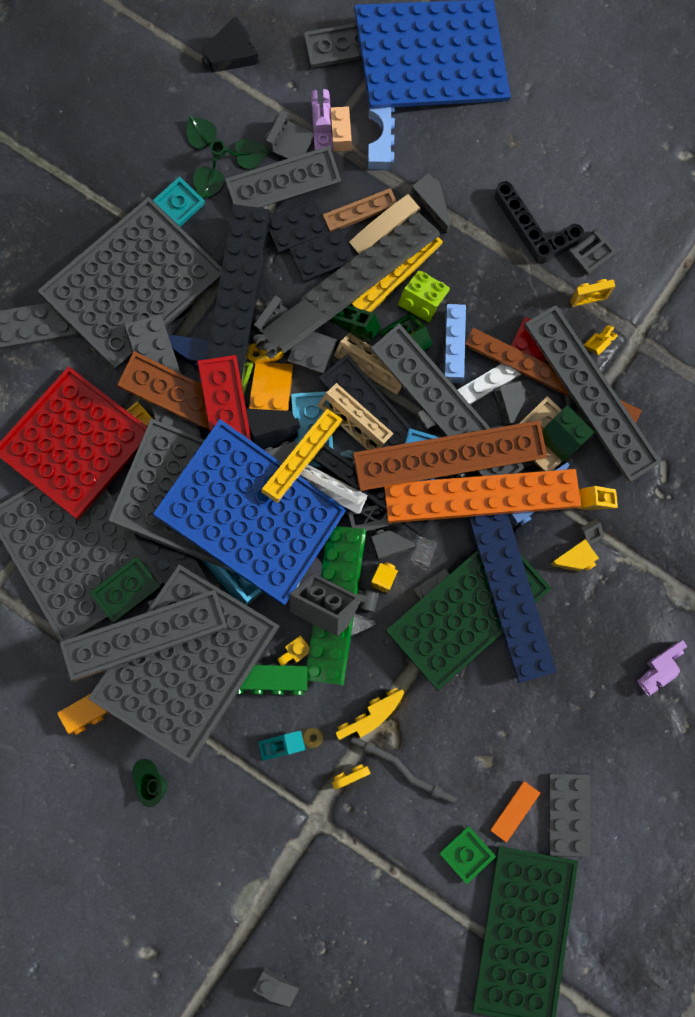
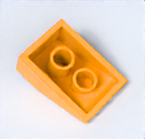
[249,362,293,411]

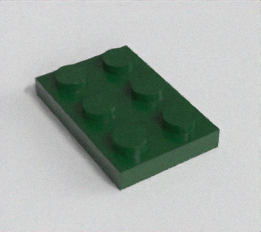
[90,556,161,624]

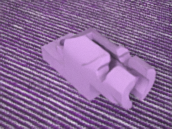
[311,89,333,151]
[637,640,688,696]

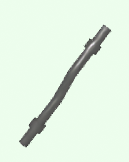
[350,735,456,804]

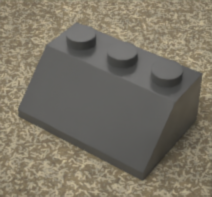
[290,573,361,636]

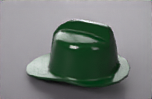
[132,759,167,807]

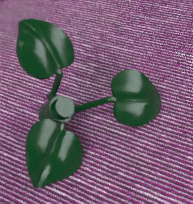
[187,116,268,198]

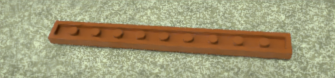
[465,328,642,423]

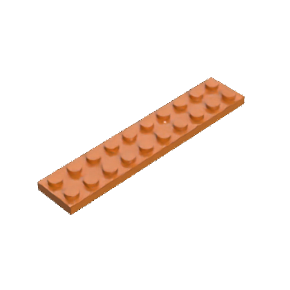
[384,469,581,523]

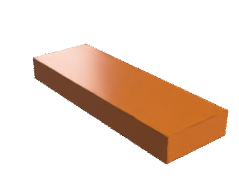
[490,781,540,842]

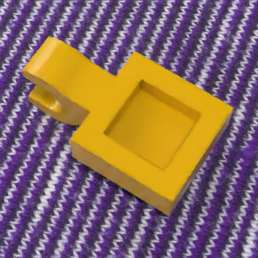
[584,325,618,355]
[277,635,310,666]

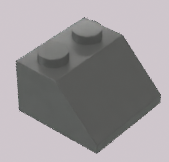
[288,331,337,374]

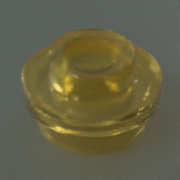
[303,728,323,748]

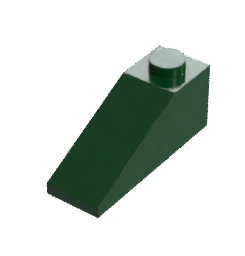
[329,305,381,341]

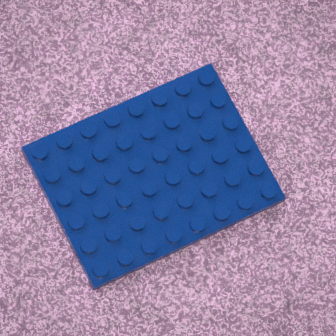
[354,0,511,108]
[152,419,347,606]

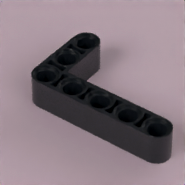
[495,181,584,264]

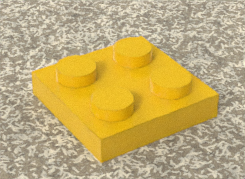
[570,279,615,307]

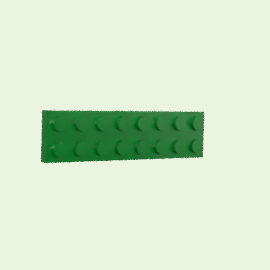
[307,526,366,686]

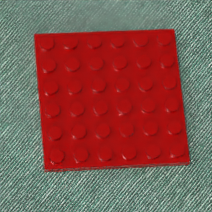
[0,366,147,520]

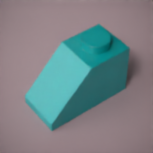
[258,730,306,761]

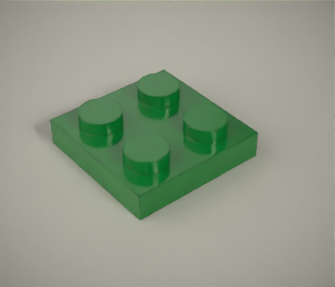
[439,826,496,884]

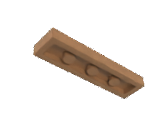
[323,188,397,232]

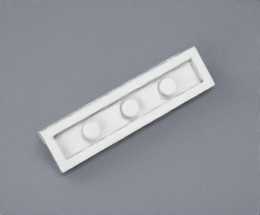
[300,465,368,514]

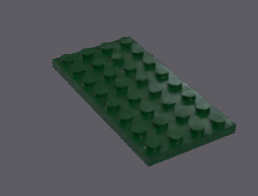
[385,550,552,691]
[472,846,578,1017]

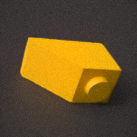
[577,486,618,510]
[551,540,599,572]
[370,562,398,594]

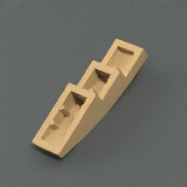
[350,194,420,253]

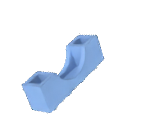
[368,107,395,170]
[443,304,466,384]

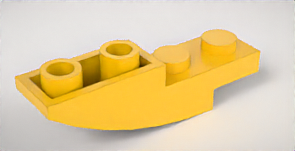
[336,688,404,740]

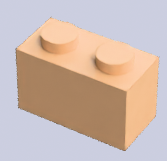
[331,106,352,152]

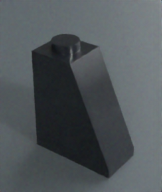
[201,16,259,72]
[246,408,300,450]

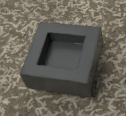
[581,519,605,545]

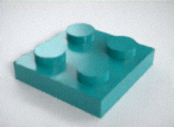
[153,176,206,227]

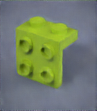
[397,271,450,323]

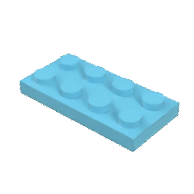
[291,391,333,468]

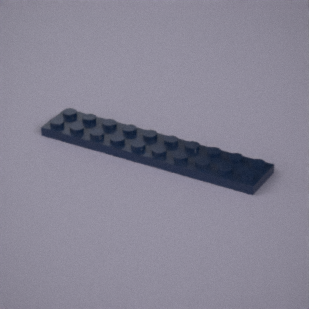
[468,514,557,683]

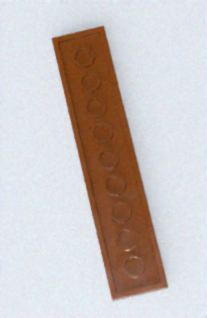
[352,420,547,491]

